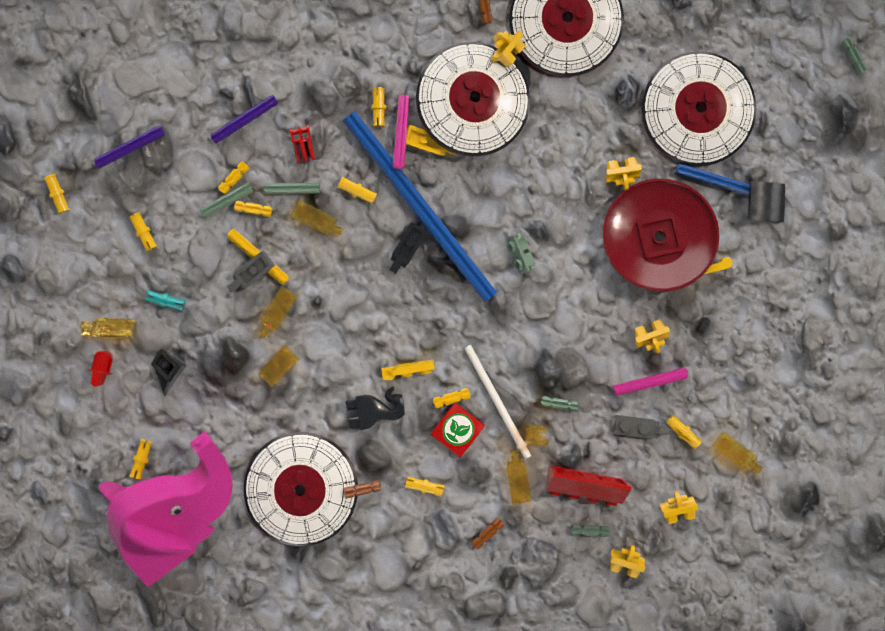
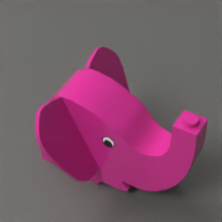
[98,431,233,587]

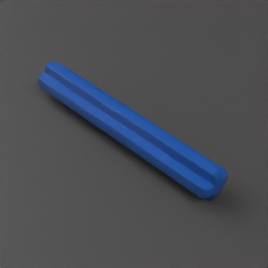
[676,164,749,195]

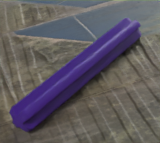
[210,95,278,143]
[94,126,165,168]

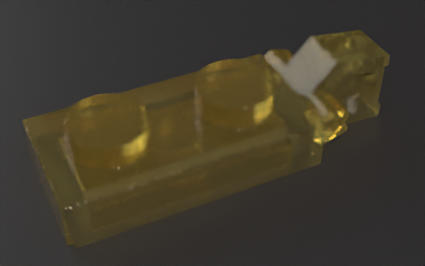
[290,200,344,236]
[259,286,299,338]
[80,318,136,338]
[712,431,763,474]
[507,450,531,504]

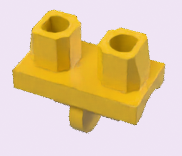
[491,31,525,66]
[605,157,642,190]
[634,319,670,353]
[660,491,698,524]
[610,545,645,578]

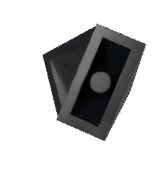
[151,349,186,396]

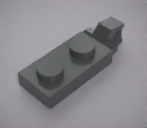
[227,250,276,293]
[614,415,669,439]

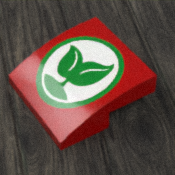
[430,402,485,458]

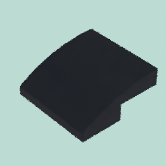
[748,181,785,222]

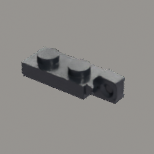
[389,222,428,274]

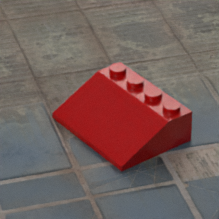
[545,466,632,506]

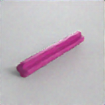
[393,95,410,169]
[613,368,688,396]

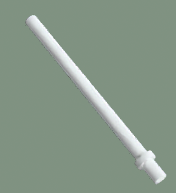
[464,345,531,459]

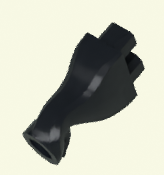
[346,386,405,430]

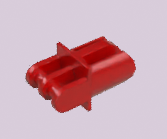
[290,125,316,164]
[88,351,113,387]

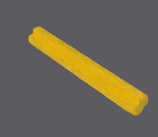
[227,229,289,285]

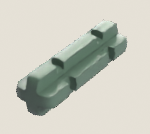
[841,37,867,74]
[541,396,579,412]
[572,524,610,537]

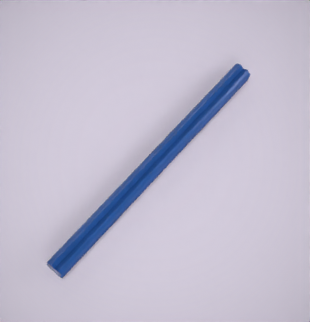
[343,111,497,302]

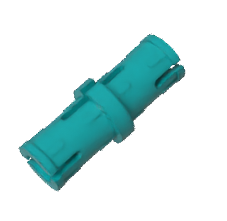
[145,290,186,312]

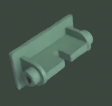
[505,233,536,274]

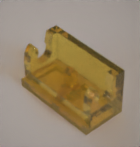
[258,344,300,387]
[525,422,549,446]

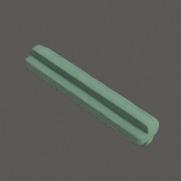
[200,183,253,218]
[263,183,320,194]

